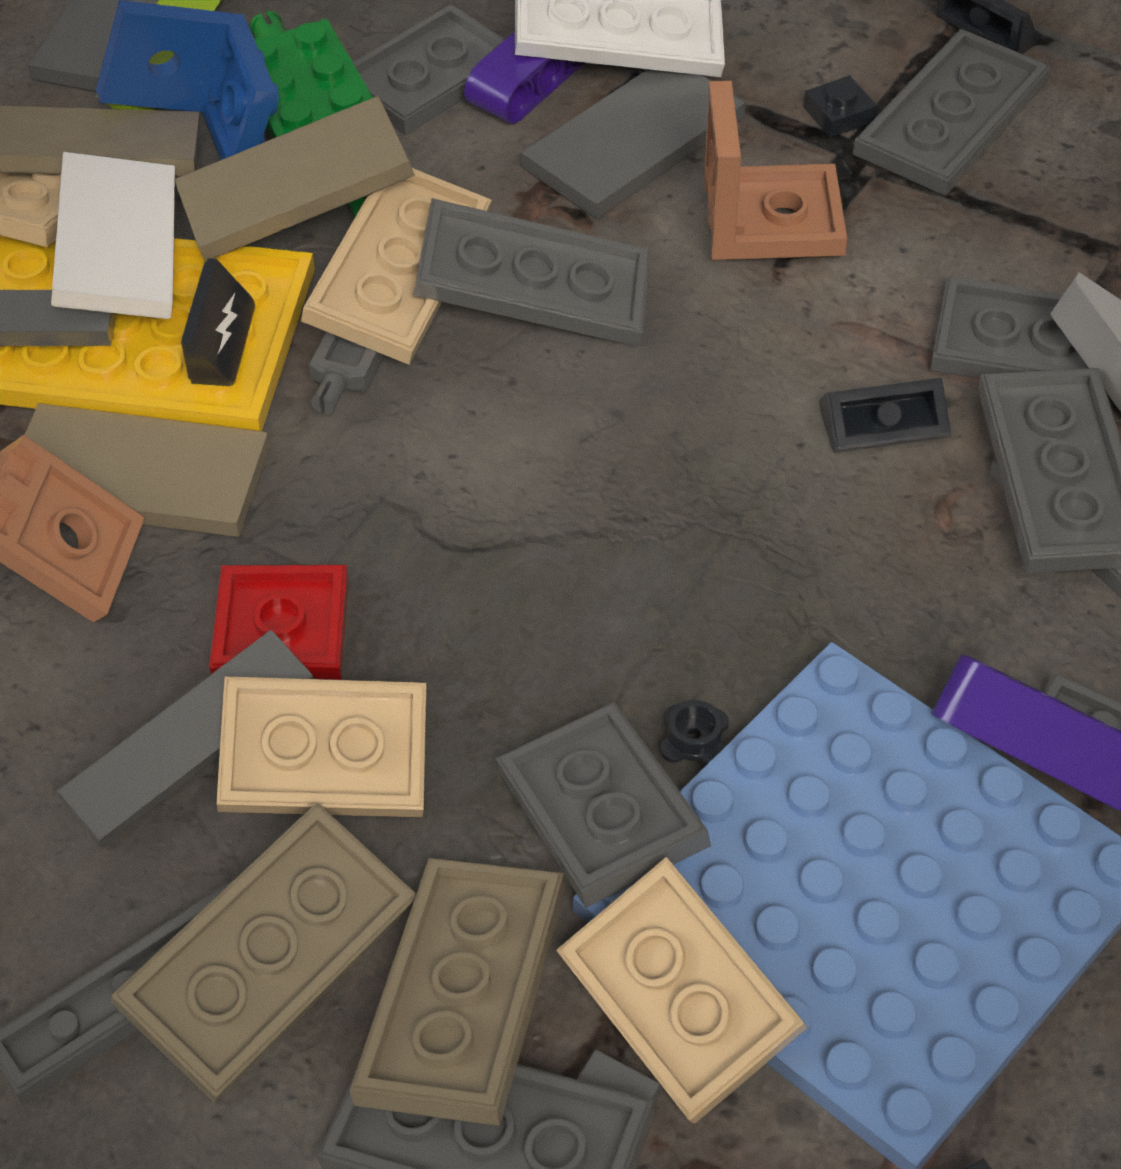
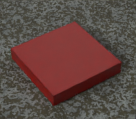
[209,565,349,680]

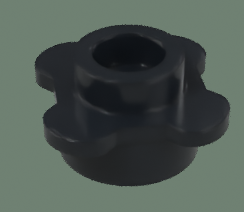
[660,700,729,765]

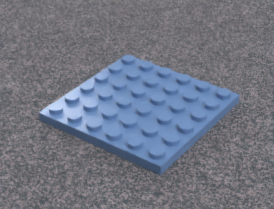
[573,642,1121,1169]

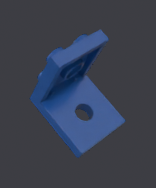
[96,0,279,160]

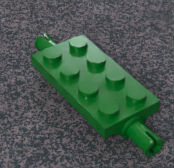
[250,11,373,219]

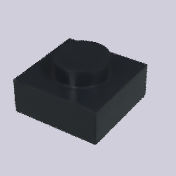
[803,75,877,138]

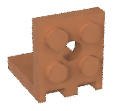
[704,80,847,260]
[0,435,145,623]

